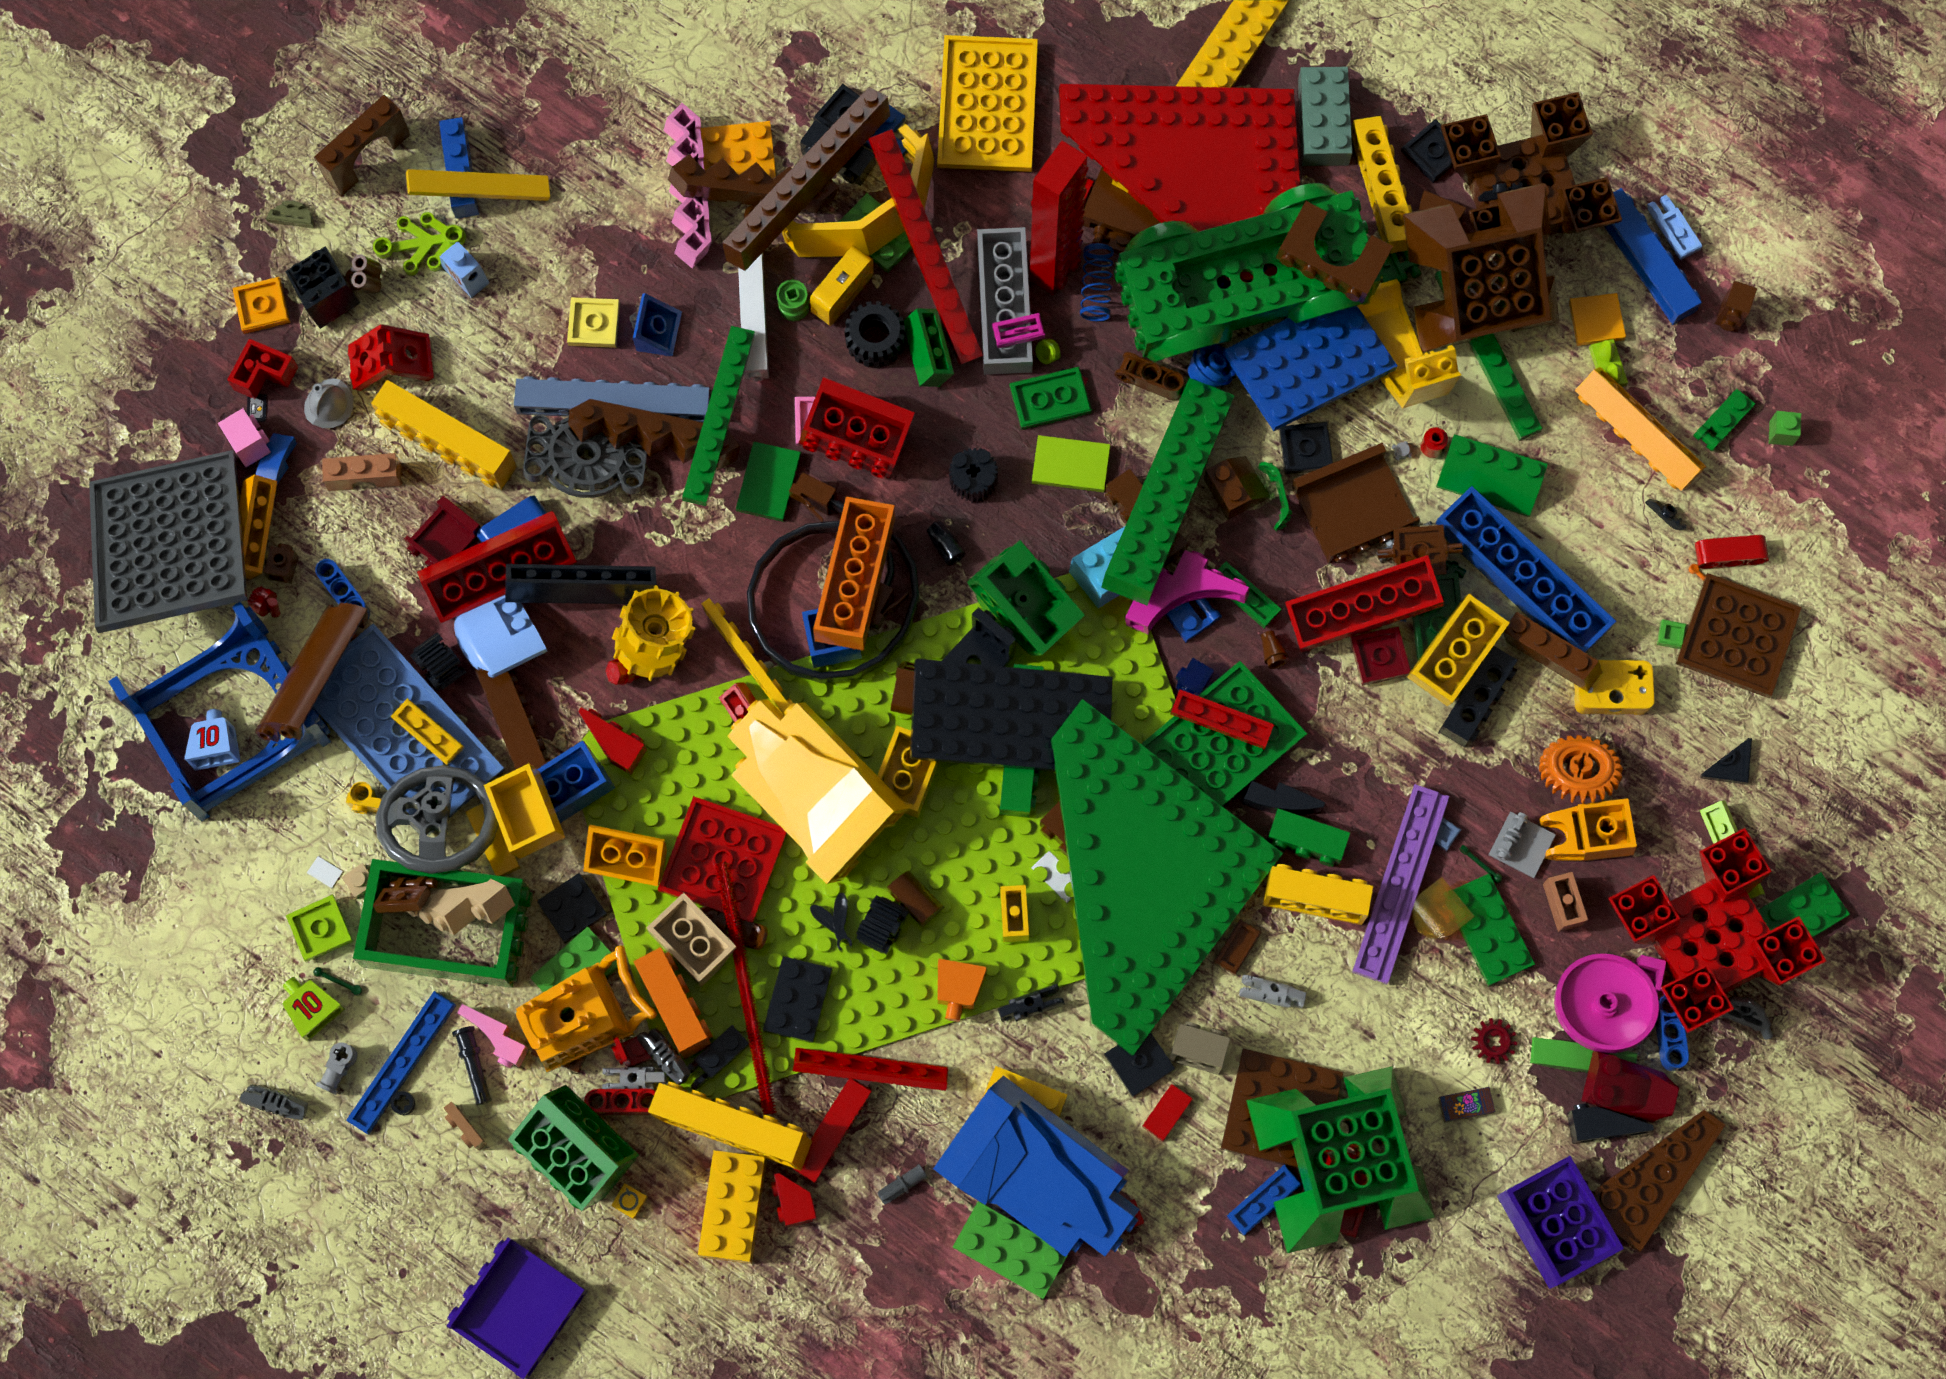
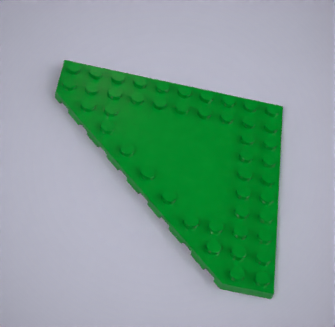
[1051,699,1283,1055]

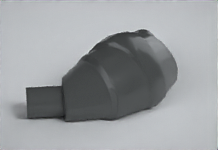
[1722,996,1773,1040]

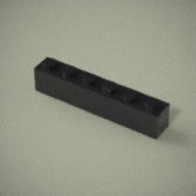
[505,564,657,604]

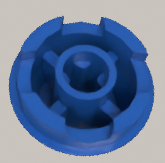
[1188,344,1235,388]

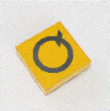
[611,1183,647,1219]

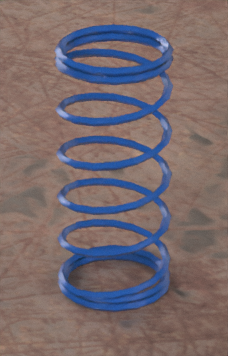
[1080,243,1114,321]

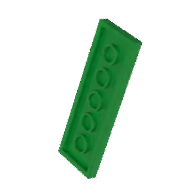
[1693,872,1850,967]

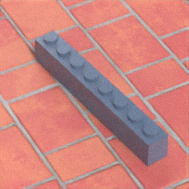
[514,376,711,422]

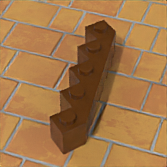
[668,154,839,213]
[568,399,740,471]

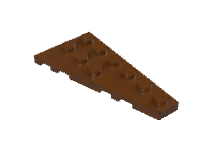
[1592,1110,1725,1252]

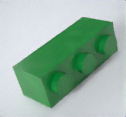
[904,308,954,387]
[1267,809,1350,867]

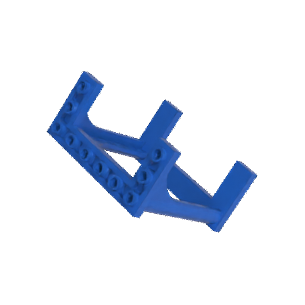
[108,602,331,822]

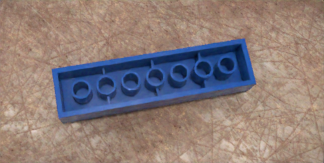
[1435,486,1616,653]

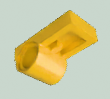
[346,782,381,814]

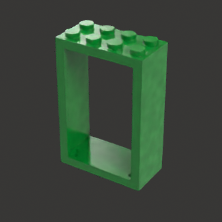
[353,859,533,988]

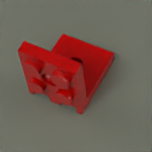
[348,324,434,391]

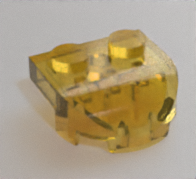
[1412,877,1475,940]

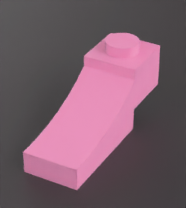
[457,1004,529,1069]

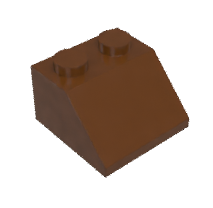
[1204,456,1270,520]

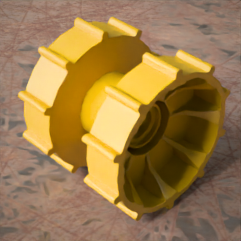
[612,585,695,681]

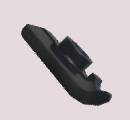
[1478,182,1523,202]
[1645,498,1687,530]

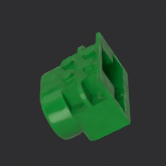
[967,540,1085,656]

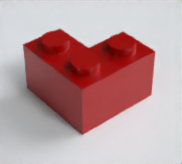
[227,339,299,399]

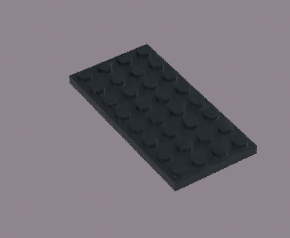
[910,659,1112,772]

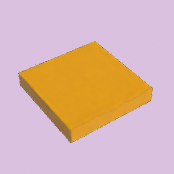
[233,277,291,334]
[1569,293,1626,346]

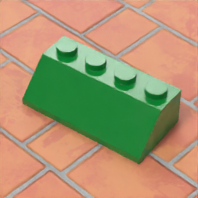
[1436,434,1548,517]

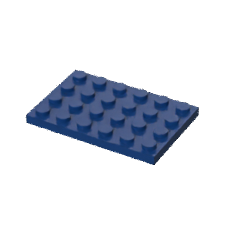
[1223,306,1397,431]

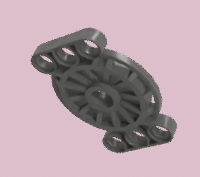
[523,415,647,498]

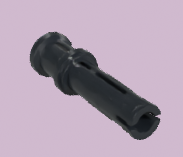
[452,1026,492,1106]

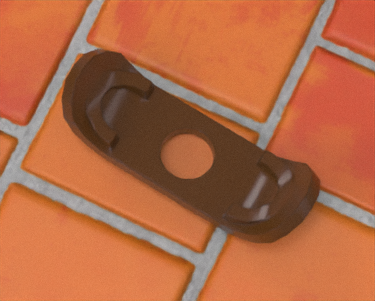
[700,906,768,950]

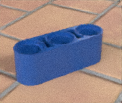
[476,495,547,542]
[315,559,370,619]
[1655,995,1689,1071]

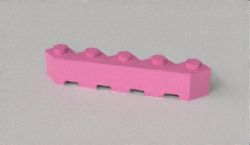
[663,103,712,269]

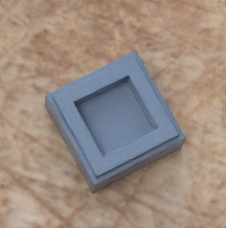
[1434,817,1461,851]

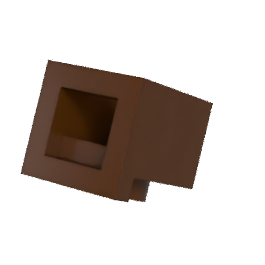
[262,543,299,584]

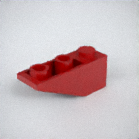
[578,707,647,775]

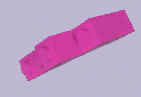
[1125,550,1249,635]

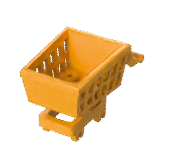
[516,945,657,1073]

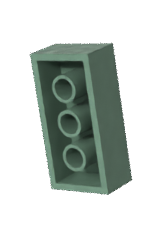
[1298,67,1352,166]

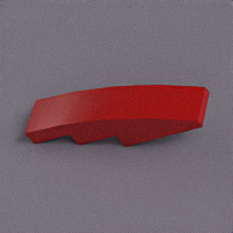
[793,1079,873,1183]

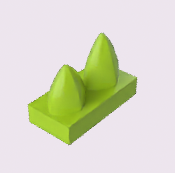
[1589,339,1628,387]

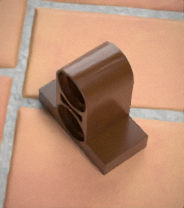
[890,661,914,716]

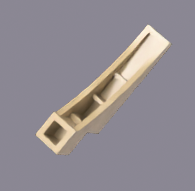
[388,879,515,935]

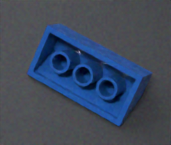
[538,740,615,823]

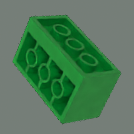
[508,1085,639,1211]

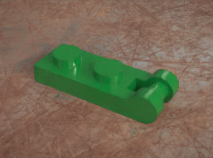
[1693,388,1755,452]

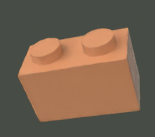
[1543,872,1588,932]

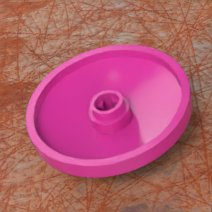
[1554,954,1659,1053]

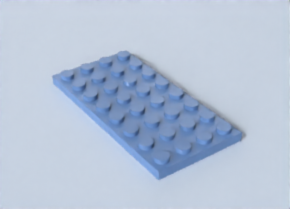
[313,623,505,836]

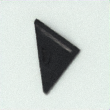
[1700,738,1752,785]

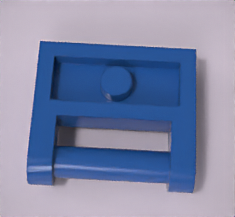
[1165,598,1222,643]

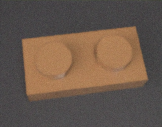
[444,1101,487,1150]

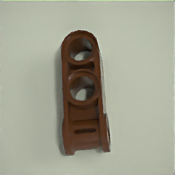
[1114,352,1184,400]

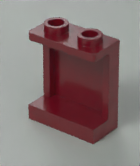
[404,495,481,567]

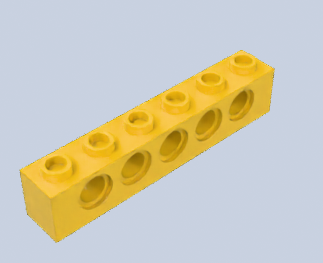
[1351,116,1412,253]

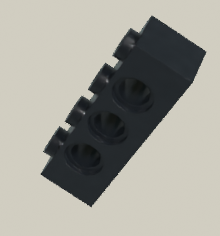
[1439,646,1518,747]

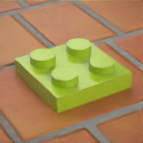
[286,894,353,962]

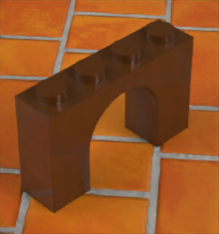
[314,95,411,197]
[1276,201,1393,303]

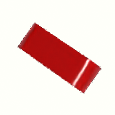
[1695,535,1769,569]
[584,1089,655,1116]

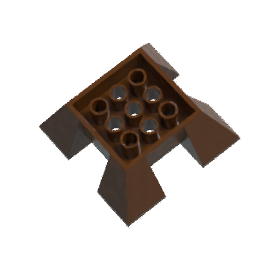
[1441,92,1622,235]
[1403,183,1559,353]

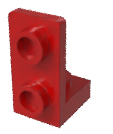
[612,1036,653,1068]

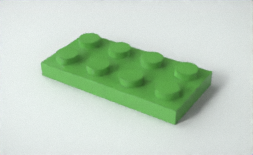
[952,1201,1068,1299]

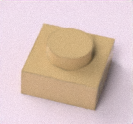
[341,863,369,899]

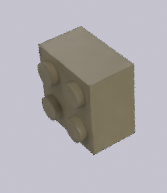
[1169,1022,1230,1075]

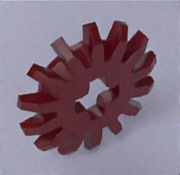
[1471,1018,1517,1064]

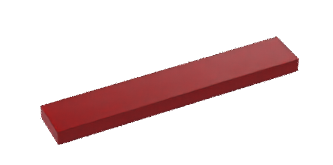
[793,1048,948,1091]

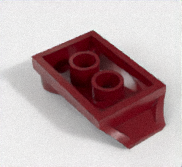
[1581,1051,1679,1122]

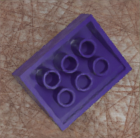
[1497,1156,1624,1289]

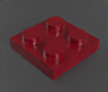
[1350,626,1411,686]

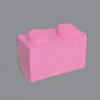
[218,408,271,467]

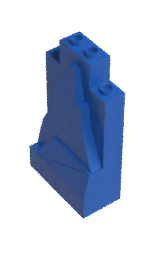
[933,1075,1140,1257]

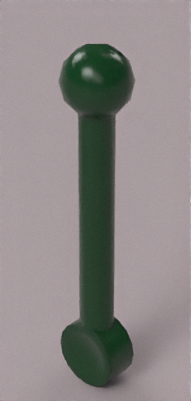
[1459,845,1503,883]
[313,967,362,996]

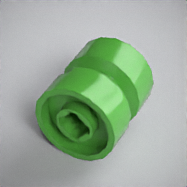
[776,279,810,321]

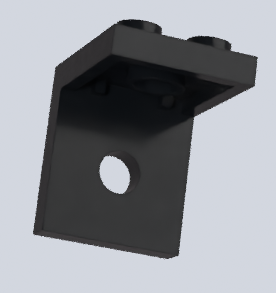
[942,607,1016,667]

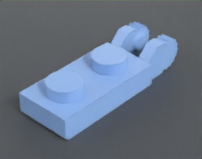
[1647,195,1702,260]

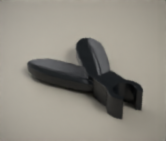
[810,893,853,953]

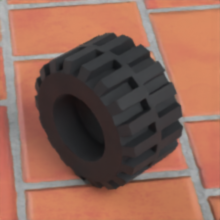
[845,301,906,368]

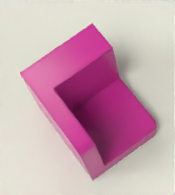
[1635,955,1666,993]

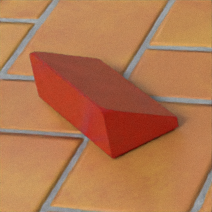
[718,682,756,722]

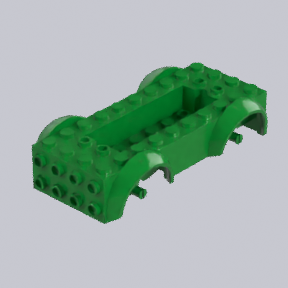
[1114,183,1383,362]

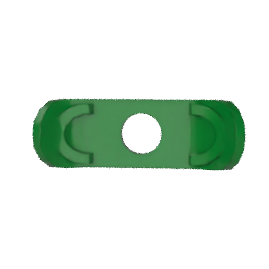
[1258,462,1292,532]

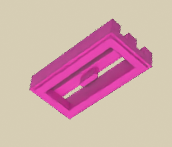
[992,313,1045,348]

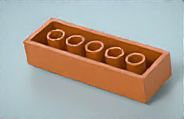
[813,497,895,651]

